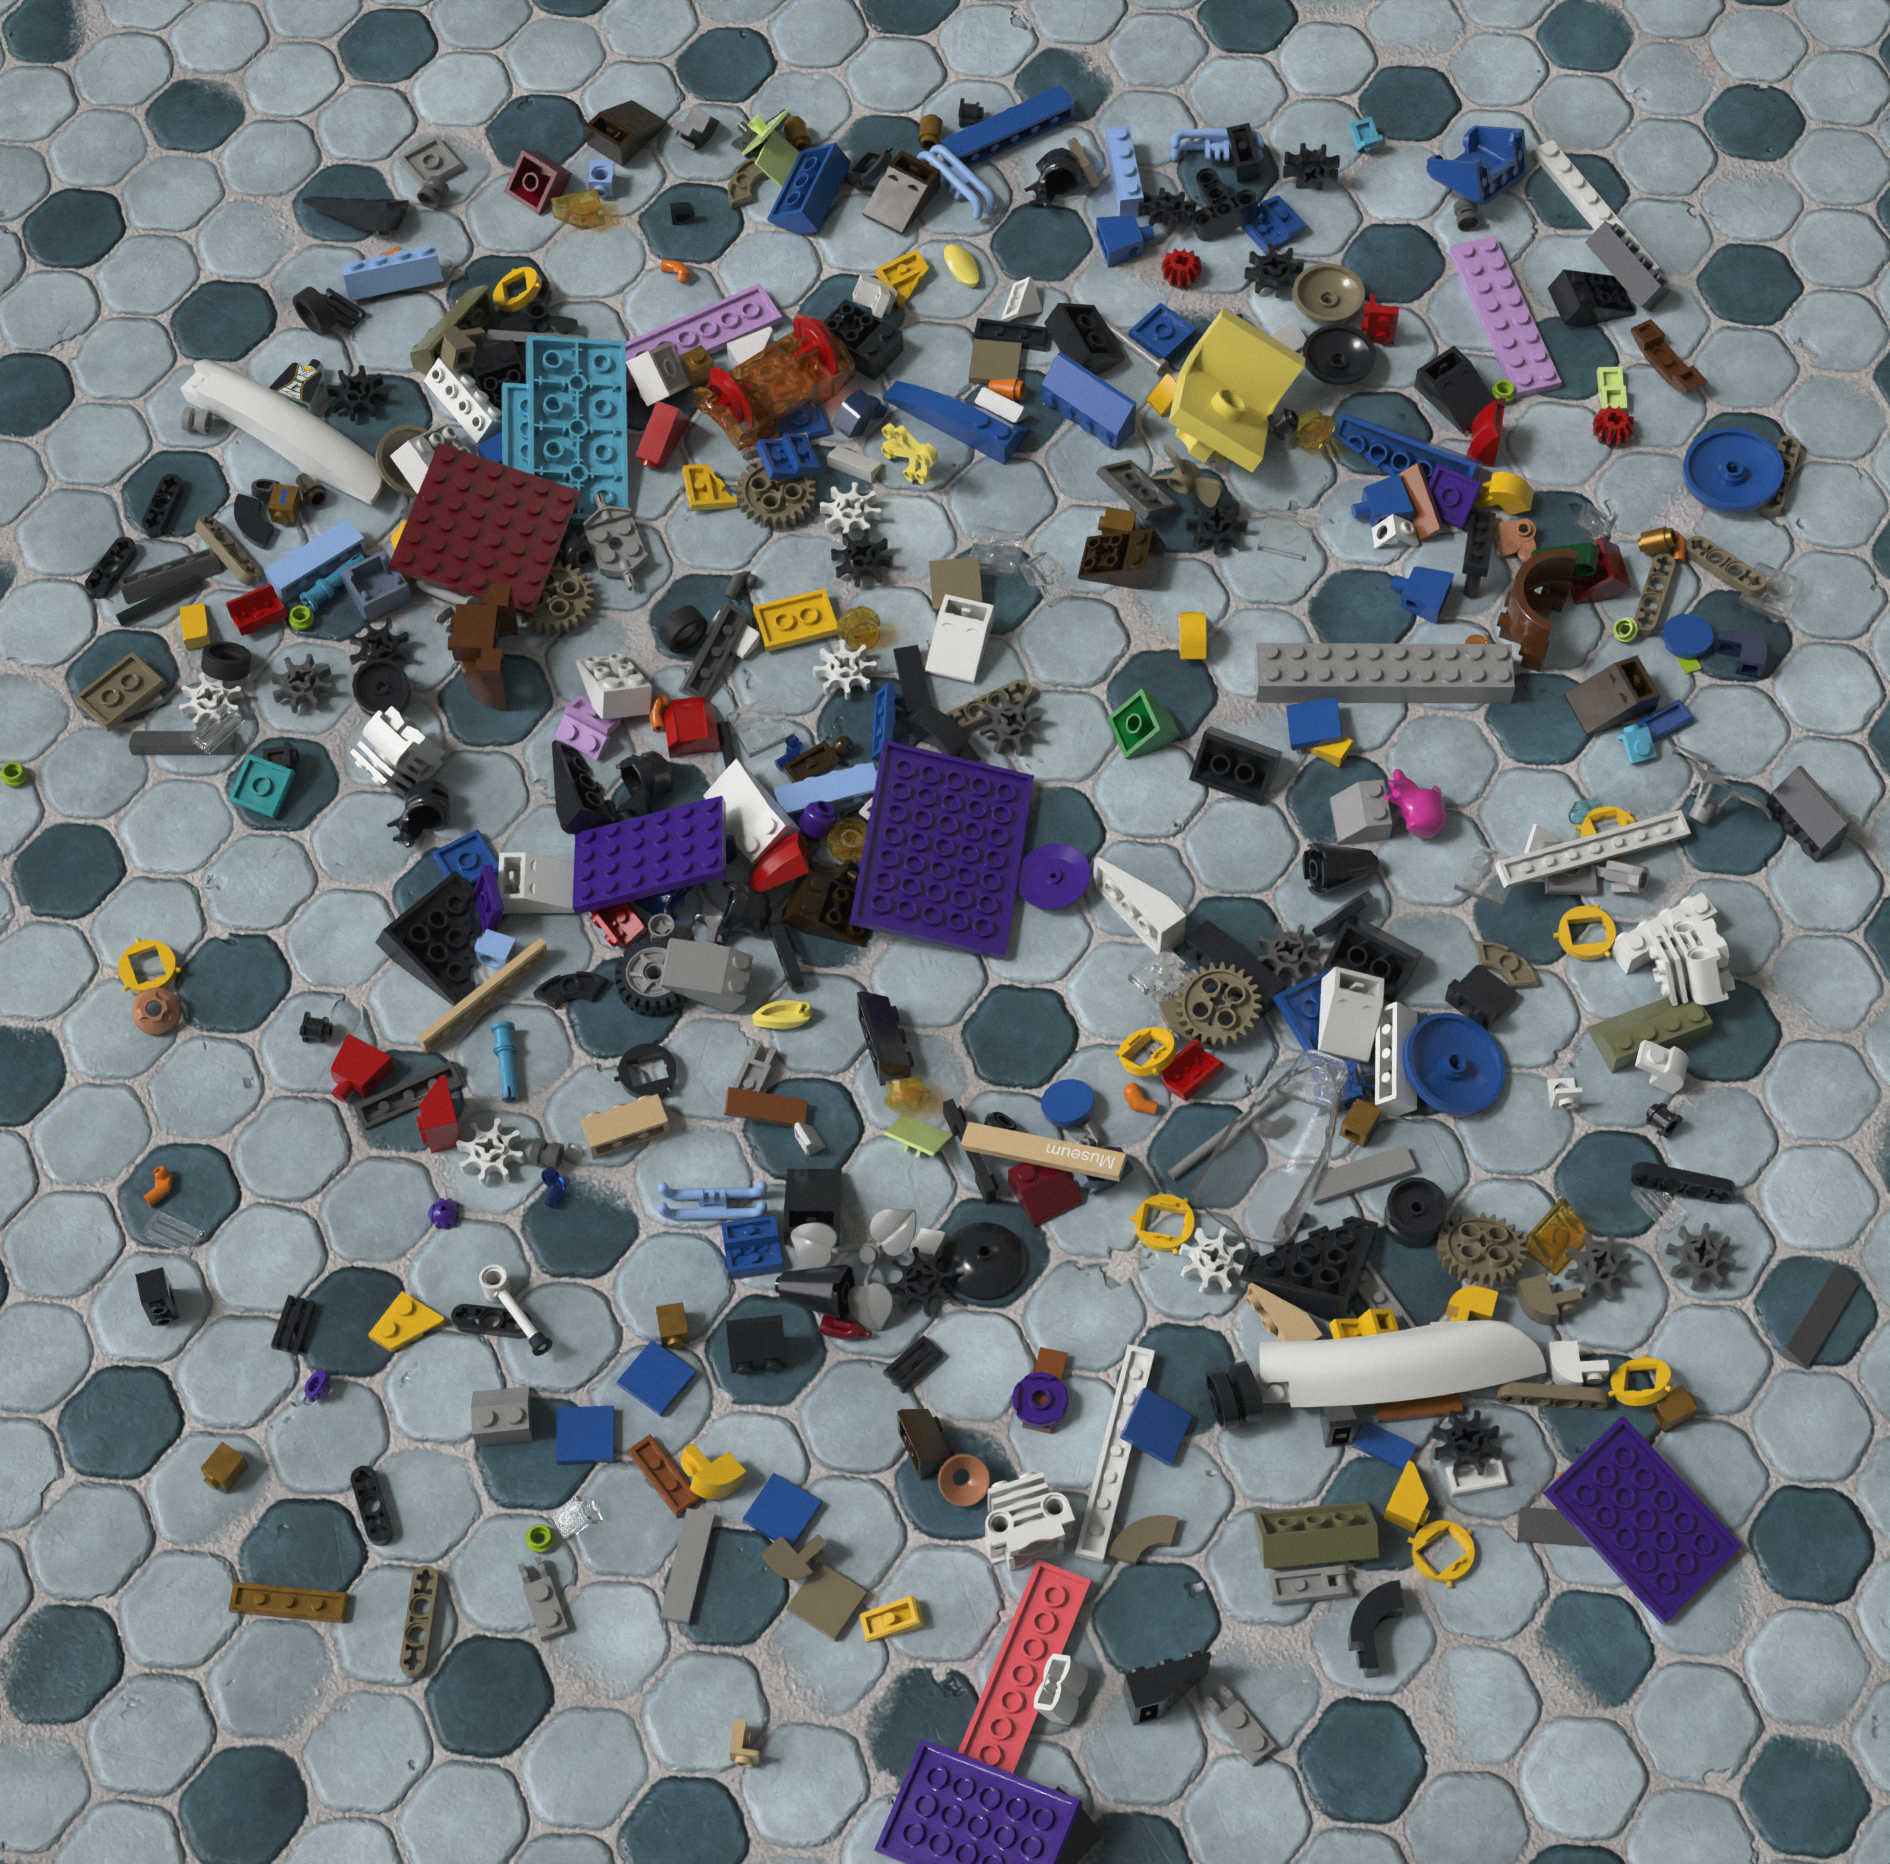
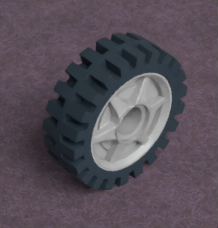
[615,938,689,1017]

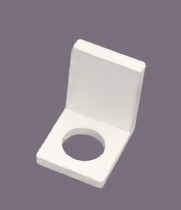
[1372,514,1419,549]
[1547,1077,1583,1110]

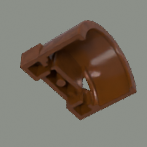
[1497,549,1579,672]
[448,584,519,711]

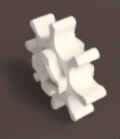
[820,482,881,536]
[813,639,877,700]
[179,672,243,730]
[456,1118,524,1185]
[1179,1227,1245,1293]

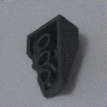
[302,197,409,235]
[552,740,621,835]

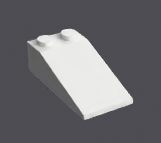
[703,758,800,864]
[1093,857,1186,958]

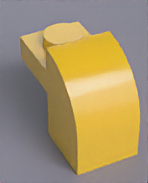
[1474,472,1534,515]
[1178,611,1206,659]
[1445,1286,1498,1321]
[1329,1309,1399,1339]
[680,1443,747,1499]

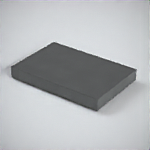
[1096,460,1179,520]

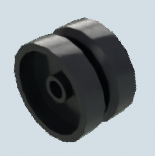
[352,658,412,719]
[1384,1177,1448,1248]
[1205,1361,1263,1431]

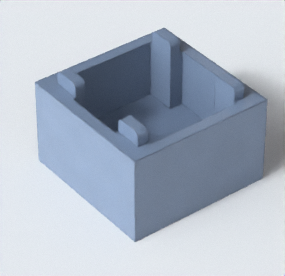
[340,550,412,622]

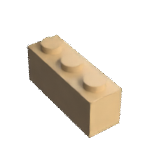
[580,1094,670,1159]

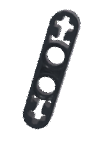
[1631,1162,1736,1204]

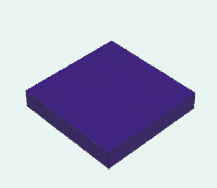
[1428,463,1484,529]
[474,864,504,933]

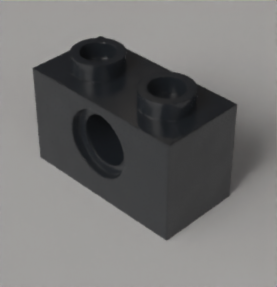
[135,1267,180,1326]

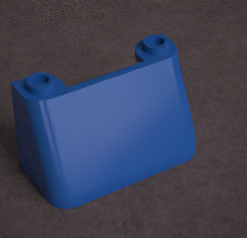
[1426,125,1527,205]

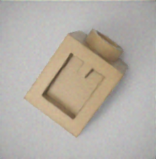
[729,1718,760,1767]

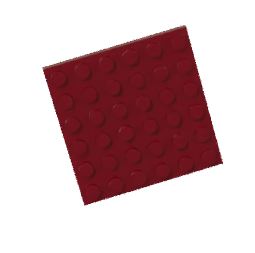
[388,443,581,618]

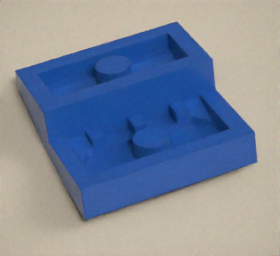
[1240,195,1307,254]
[756,433,821,480]
[721,1215,784,1279]

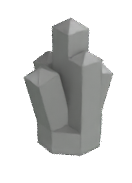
[1596,859,1650,894]

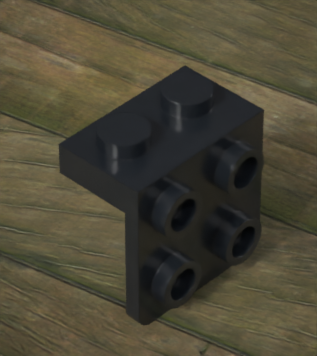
[1445,965,1518,1031]

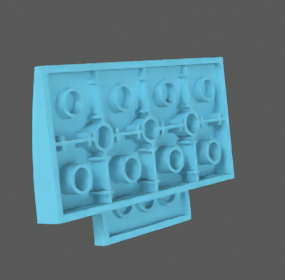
[502,335,628,525]

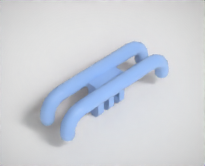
[1170,129,1264,161]
[916,145,996,220]
[657,1181,768,1220]

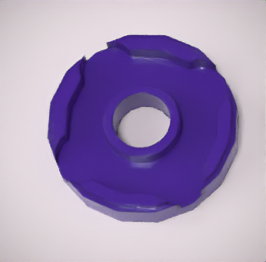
[1012,1372,1069,1428]

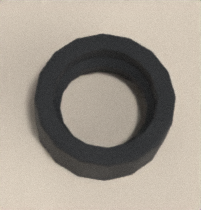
[292,286,336,334]
[658,605,708,654]
[201,642,251,681]

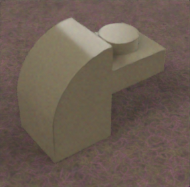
[440,326,486,370]
[1515,1274,1583,1326]
[760,1534,827,1579]

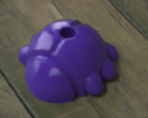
[428,1198,460,1229]
[304,1369,331,1402]

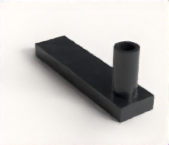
[1462,510,1496,597]

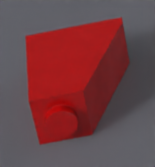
[636,401,691,470]

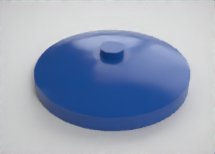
[1683,428,1784,513]
[1403,1013,1506,1116]

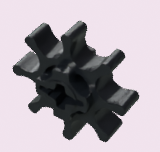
[1283,143,1340,190]
[1137,188,1197,230]
[1244,243,1304,298]
[326,365,388,422]
[1185,497,1248,555]
[831,529,893,588]
[349,618,410,665]
[887,1247,956,1317]
[1432,1410,1502,1476]

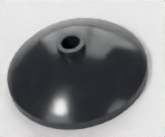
[1302,324,1376,385]
[943,1222,1026,1300]

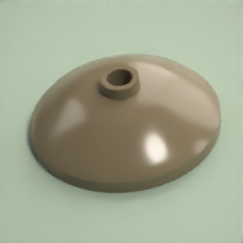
[1292,263,1365,323]
[376,425,428,496]

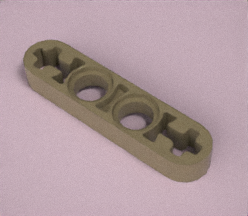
[1760,435,1800,518]
[194,515,262,586]
[1686,536,1767,598]
[1634,553,1675,638]
[946,679,1032,733]
[1497,1382,1607,1410]
[400,1565,440,1679]

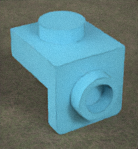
[1348,116,1384,152]
[1617,724,1656,764]

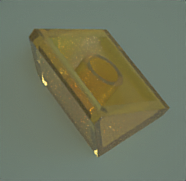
[1526,1197,1587,1276]

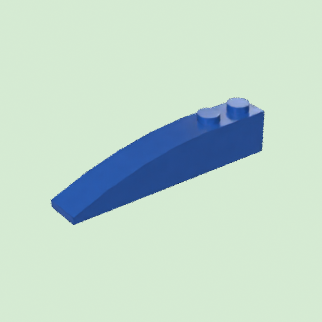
[883,380,1031,465]
[1333,413,1483,484]

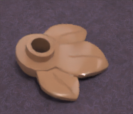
[1493,519,1537,563]

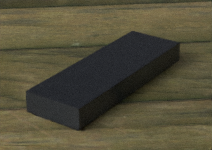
[973,318,1048,352]
[893,645,932,716]

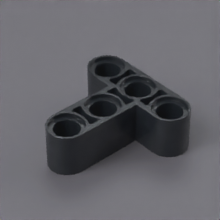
[1192,168,1260,241]

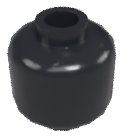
[556,533,592,570]

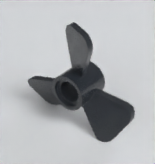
[500,280,578,347]

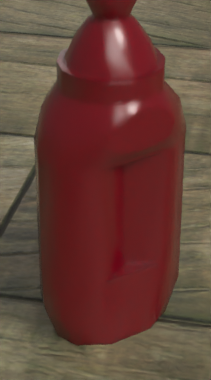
[819,1316,872,1340]

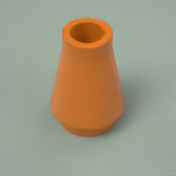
[988,378,1026,402]

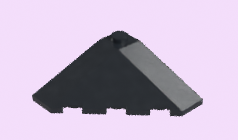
[375,870,475,1006]
[1240,1216,1378,1321]

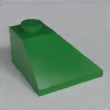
[1107,688,1180,760]

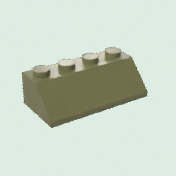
[410,285,494,376]
[1587,993,1713,1074]
[1254,1501,1379,1570]

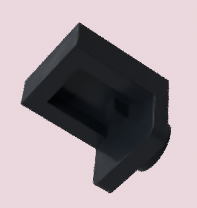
[262,741,300,772]

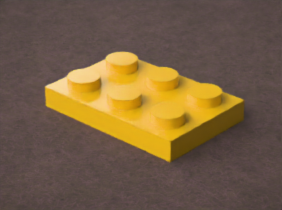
[753,588,839,652]

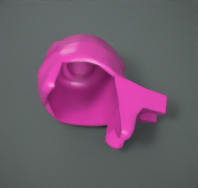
[1383,769,1447,838]

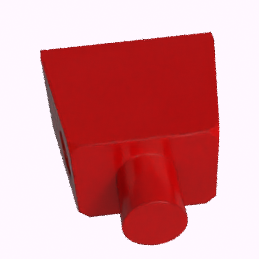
[330,1034,395,1102]

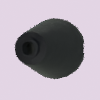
[1302,843,1379,895]
[775,1264,855,1320]

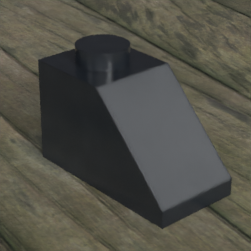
[1226,123,1260,182]
[1320,1405,1358,1448]

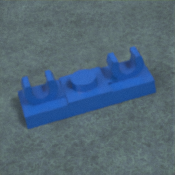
[871,683,903,762]

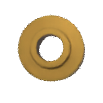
[918,114,943,151]
[783,116,811,152]
[1638,526,1678,556]

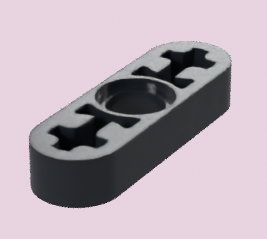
[142,474,184,538]
[85,537,137,599]
[768,920,805,991]
[451,1304,532,1339]
[350,1466,393,1546]

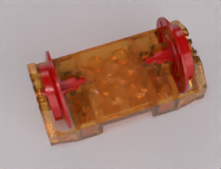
[693,314,855,451]

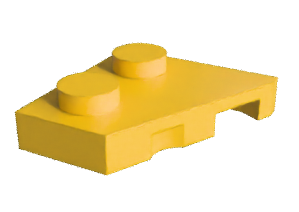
[875,249,929,309]
[682,464,738,511]
[368,1291,446,1352]

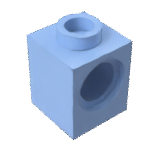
[588,160,616,198]
[475,929,518,970]

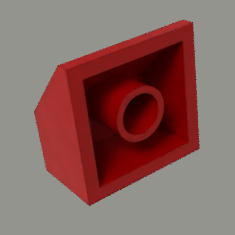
[416,1074,462,1153]

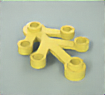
[881,423,939,485]

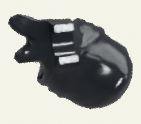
[1024,148,1082,208]
[614,751,674,817]
[387,779,451,848]
[693,881,772,946]

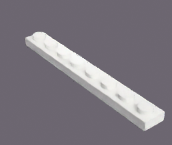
[1532,140,1660,273]
[1495,810,1691,889]
[1075,1344,1155,1563]

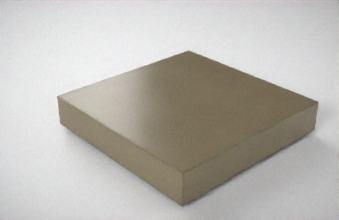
[969,339,1022,384]
[929,557,983,612]
[786,1561,867,1641]

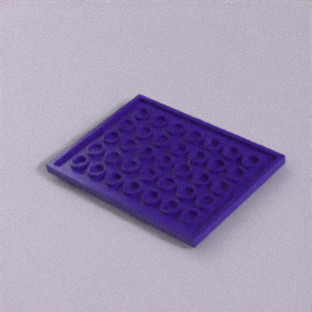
[849,740,1034,960]

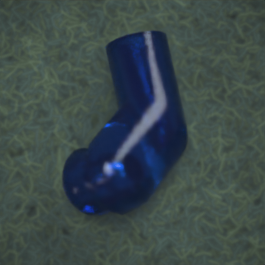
[774,735,803,772]
[541,1168,566,1209]

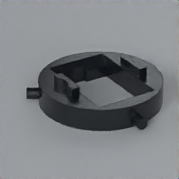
[846,144,893,188]
[614,1040,677,1099]

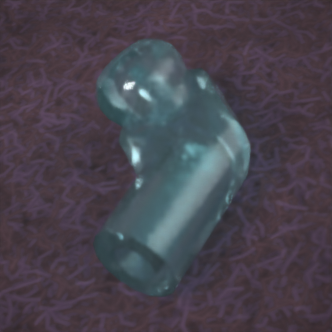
[1569,796,1601,825]

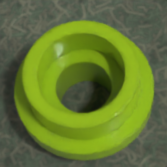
[1491,380,1516,403]
[289,605,314,630]
[1613,617,1639,643]
[0,762,27,787]
[525,1524,554,1553]

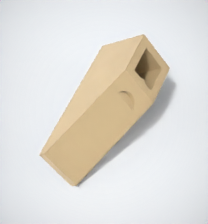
[1246,1283,1323,1342]

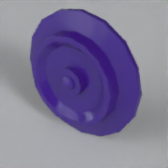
[1017,844,1091,910]

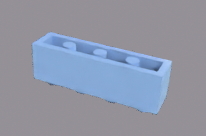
[1105,126,1144,217]
[341,245,443,301]
[264,519,367,603]
[773,762,877,824]

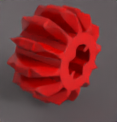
[1161,247,1202,288]
[1592,405,1635,447]

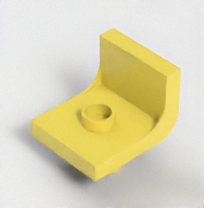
[1169,307,1306,473]

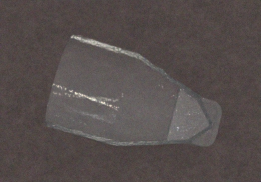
[1191,1050,1349,1245]

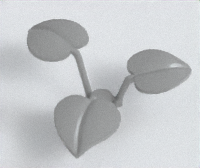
[1672,746,1773,824]
[791,1209,916,1331]

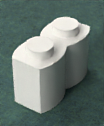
[1034,1654,1088,1725]

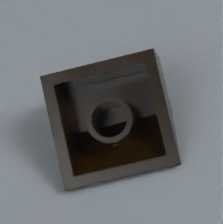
[897,1409,955,1481]

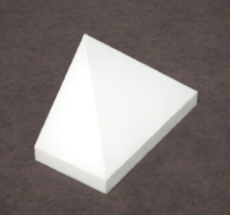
[1001,277,1043,322]

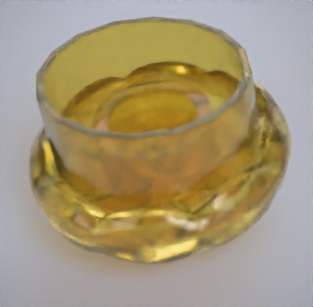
[1292,409,1336,452]
[836,606,880,651]
[827,818,867,863]
[884,1077,931,1112]

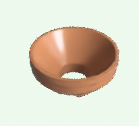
[132,987,182,1036]
[938,1454,990,1506]

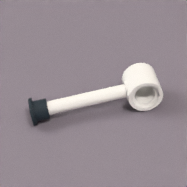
[479,1264,553,1356]

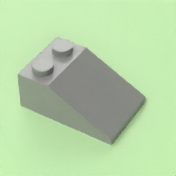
[660,938,753,1013]

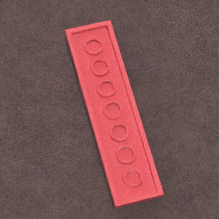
[958,1559,1091,1774]

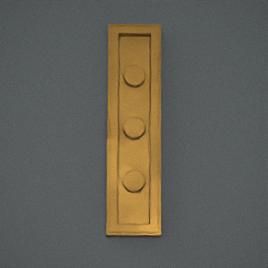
[228,1582,349,1624]

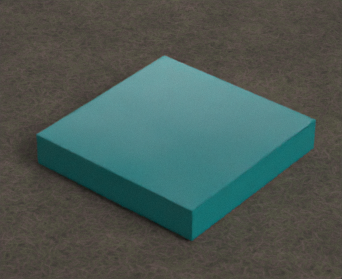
[228,754,296,819]

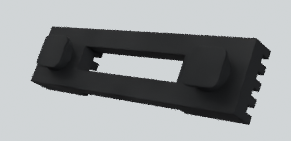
[943,1098,999,1204]

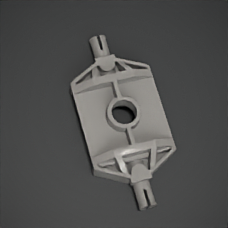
[583,493,648,591]

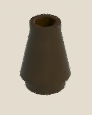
[296,473,327,507]

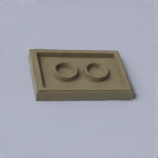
[74,651,167,732]

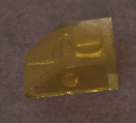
[551,188,605,230]

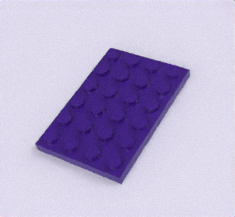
[572,796,726,915]
[1542,1416,1742,1624]
[874,1739,1083,1864]

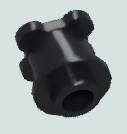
[958,98,984,126]
[1267,408,1299,441]
[300,1012,333,1043]
[1646,1103,1683,1138]

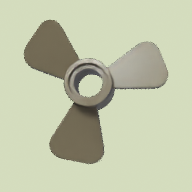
[1152,444,1223,507]

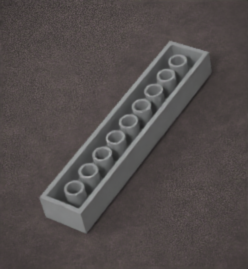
[1255,643,1515,704]

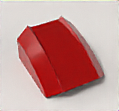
[1466,397,1506,468]
[663,696,720,758]
[748,832,810,892]

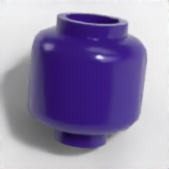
[799,801,837,840]

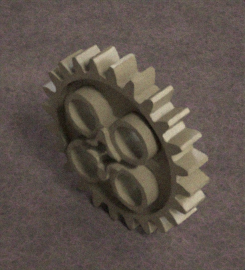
[736,460,816,529]
[516,562,595,636]
[1175,962,1262,1048]
[1436,1212,1528,1287]

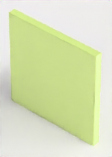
[741,109,790,156]
[755,130,800,188]
[884,1114,953,1157]

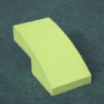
[1596,367,1627,410]

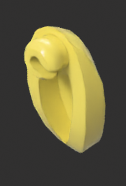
[944,244,979,288]
[752,1000,813,1029]

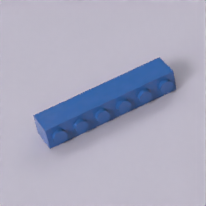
[941,85,1075,168]

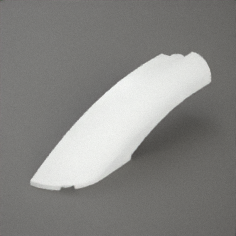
[180,359,383,505]
[1259,1320,1546,1408]

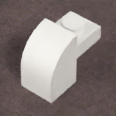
[852,273,898,318]
[1635,1039,1689,1094]
[1545,1340,1610,1387]

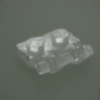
[1128,948,1198,1004]

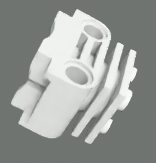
[350,706,446,797]
[1648,915,1735,1006]
[985,1472,1075,1571]

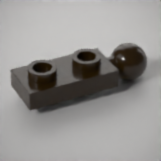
[782,735,853,783]

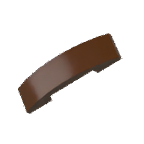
[1631,319,1707,393]

